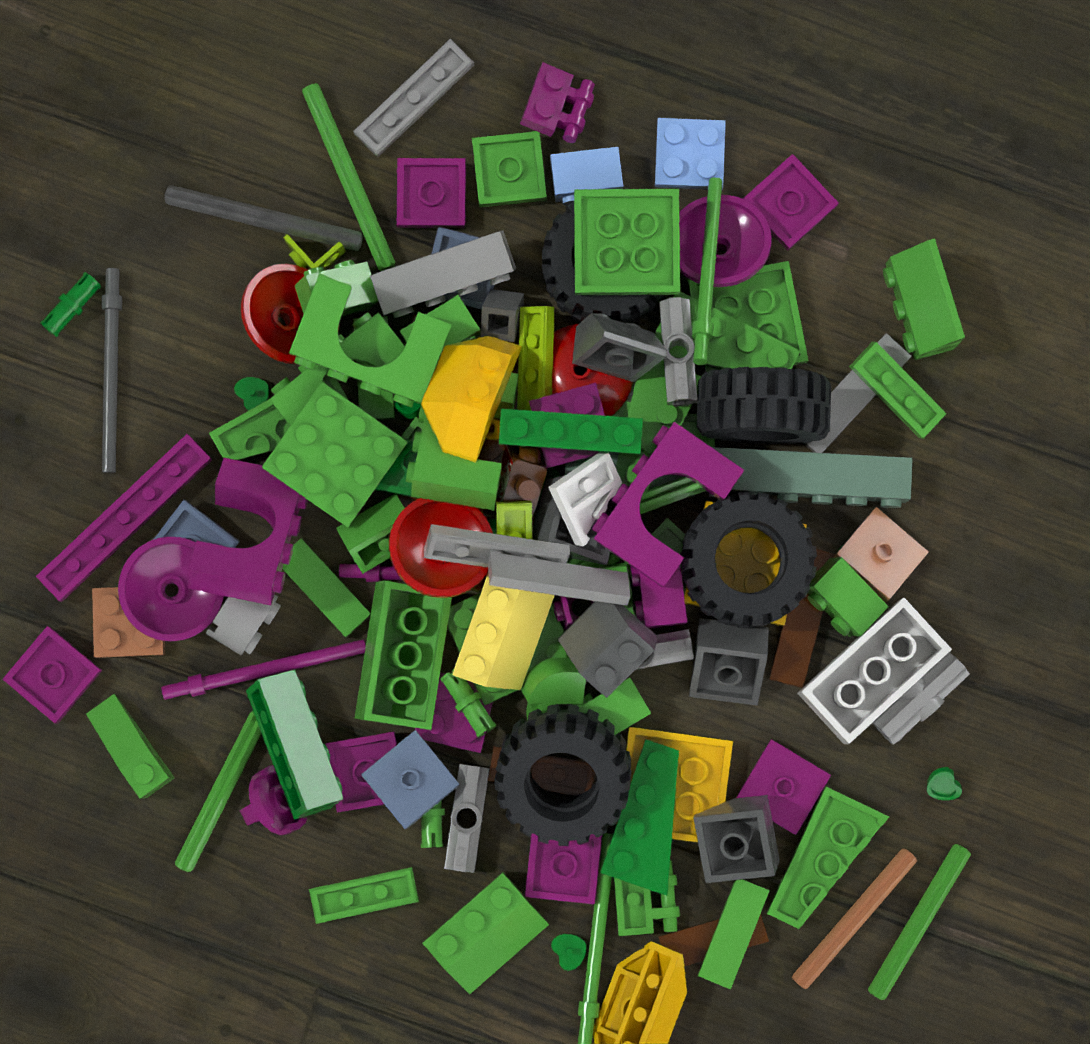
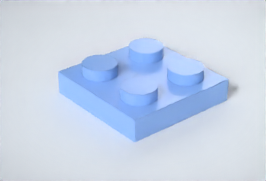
[655,118,725,190]

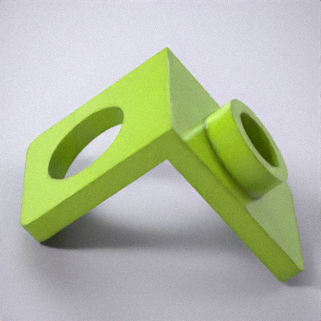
[283,234,346,271]

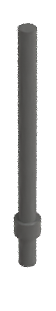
[102,268,123,473]

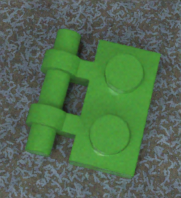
[614,860,680,936]

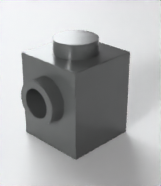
[481,289,524,342]

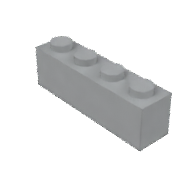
[370,230,516,318]

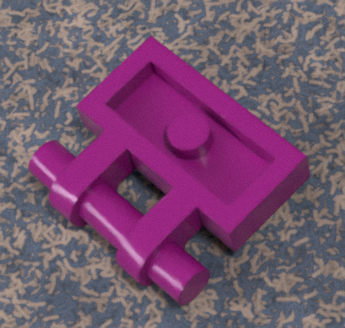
[520,62,595,143]

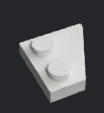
[548,451,622,546]

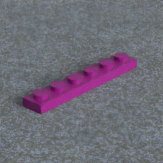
[36,434,212,602]

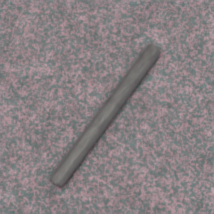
[165,185,363,251]

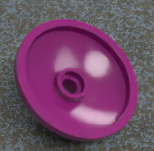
[679,195,771,287]
[118,537,223,641]

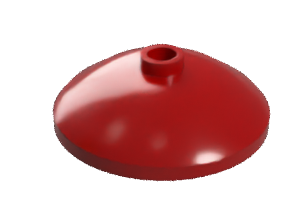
[241,264,339,364]
[552,324,633,416]
[389,498,493,598]

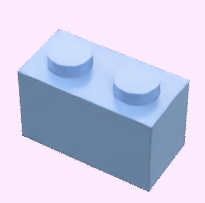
[550,147,623,206]

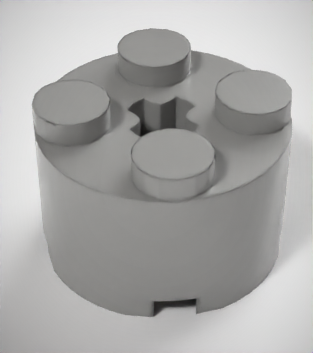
[206,595,281,655]

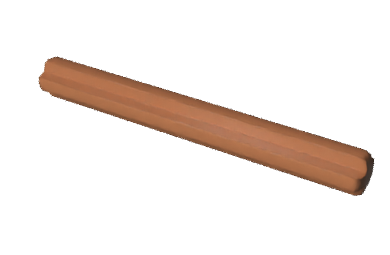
[792,849,917,989]

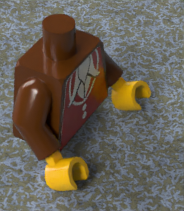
[478,419,547,520]

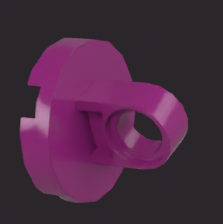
[240,765,307,835]

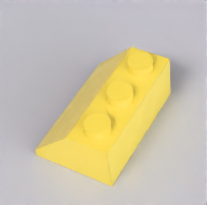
[452,572,555,690]

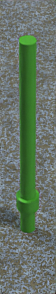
[692,177,722,365]
[578,833,613,1044]

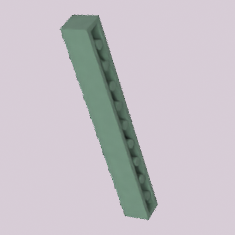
[565,447,912,508]

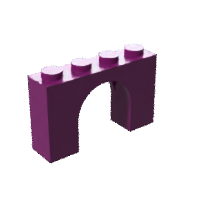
[592,422,744,587]
[188,458,308,606]

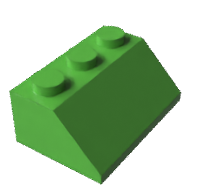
[883,238,965,360]
[423,871,549,994]

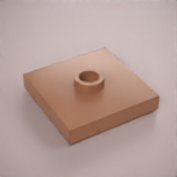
[833,507,928,603]

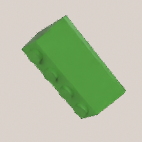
[354,581,452,730]

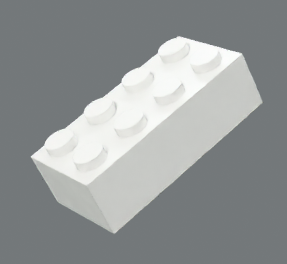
[797,598,952,744]

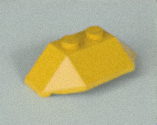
[421,336,521,463]
[593,941,687,1044]

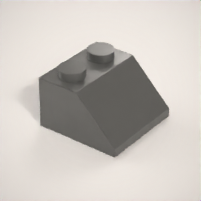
[572,313,667,382]
[532,476,617,565]
[558,601,657,698]
[689,618,769,706]
[693,795,779,883]

